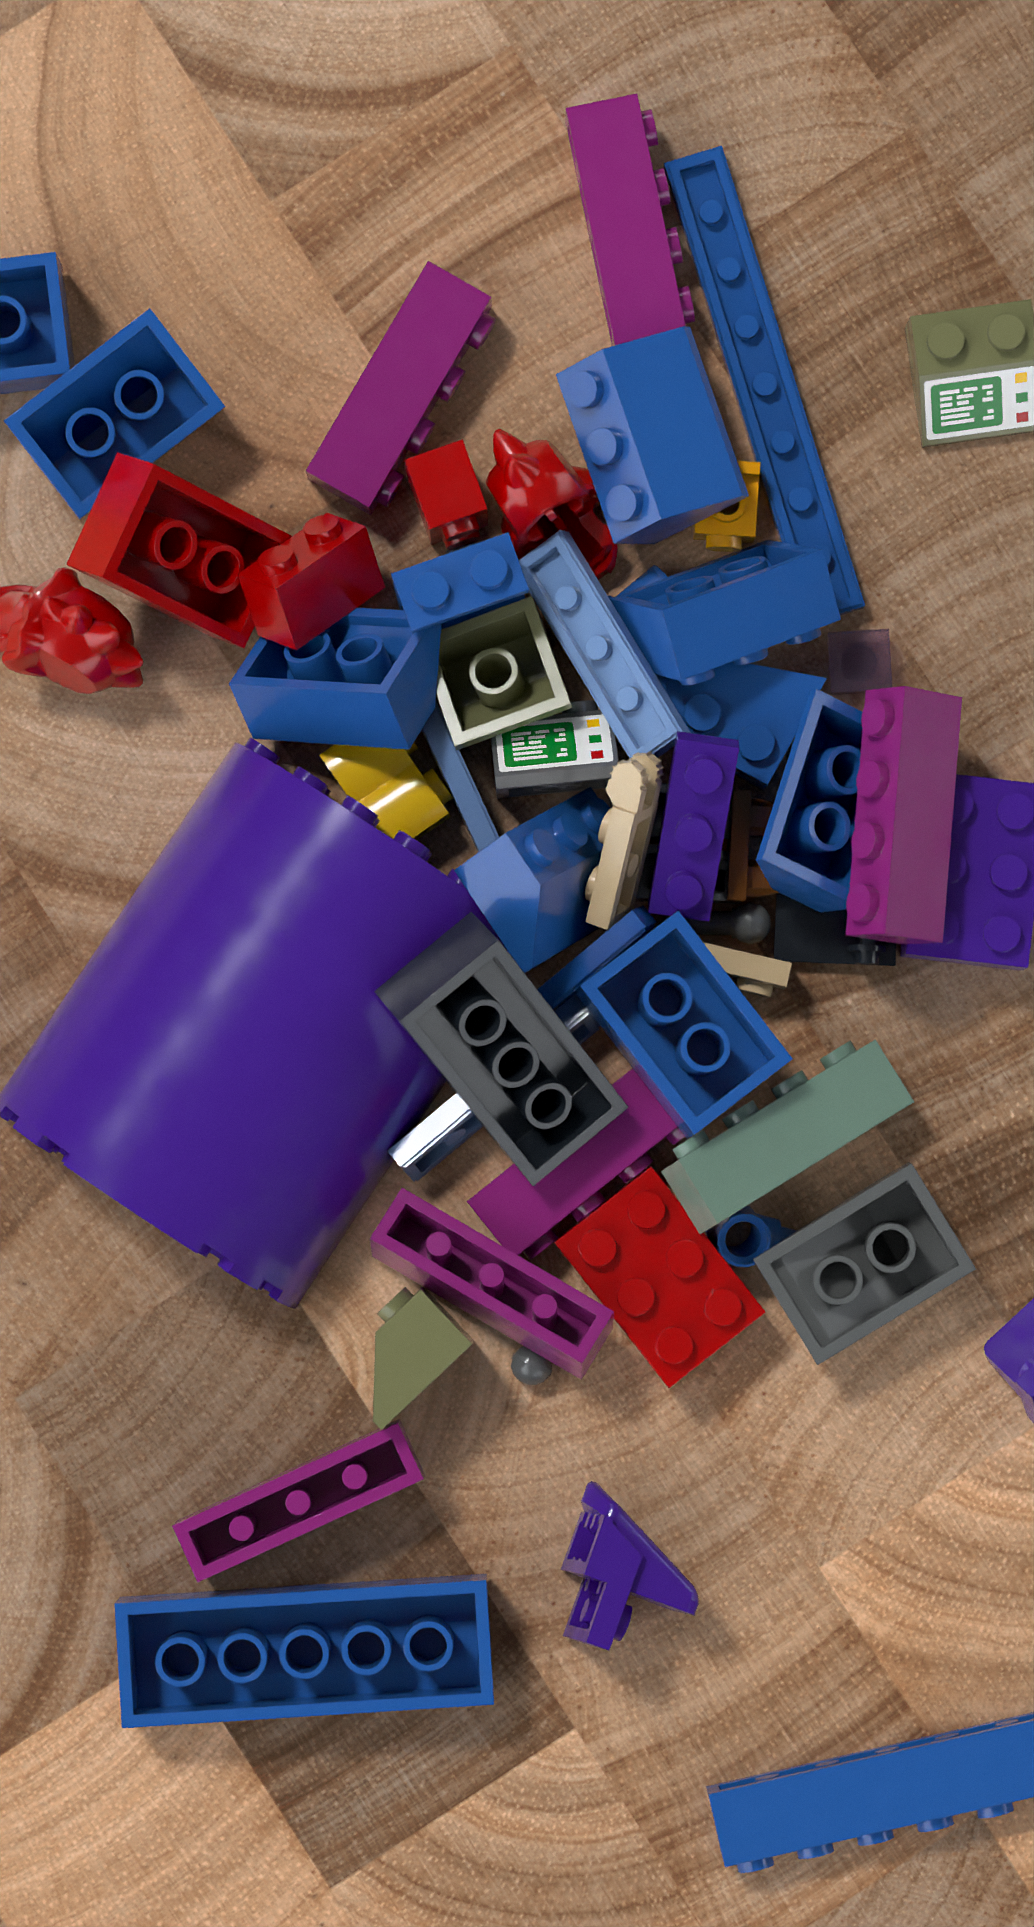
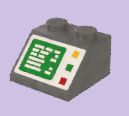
[491,700,618,799]

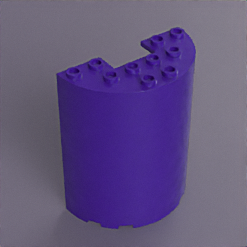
[0,738,512,1309]

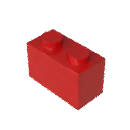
[404,439,488,549]
[237,513,385,650]

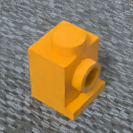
[693,461,761,552]

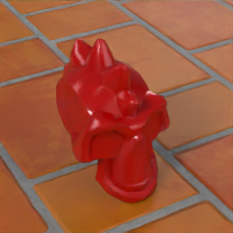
[485,429,618,580]
[0,567,144,694]

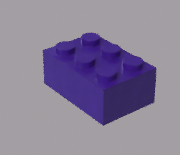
[900,774,1034,971]

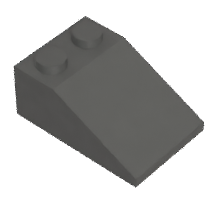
[753,1162,976,1365]

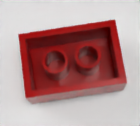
[66,452,292,648]
[554,1166,766,1388]

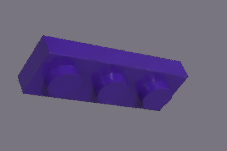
[648,731,739,921]

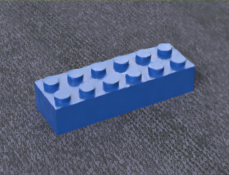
[114,1574,494,1728]

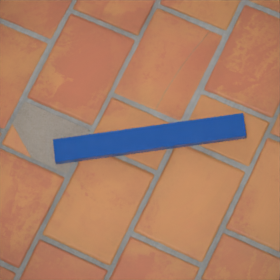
[663,145,865,615]

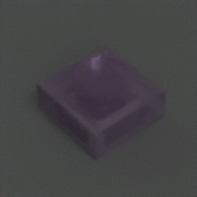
[827,629,893,695]

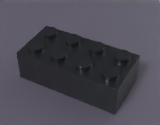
[374,912,628,1186]

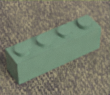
[661,1039,914,1234]

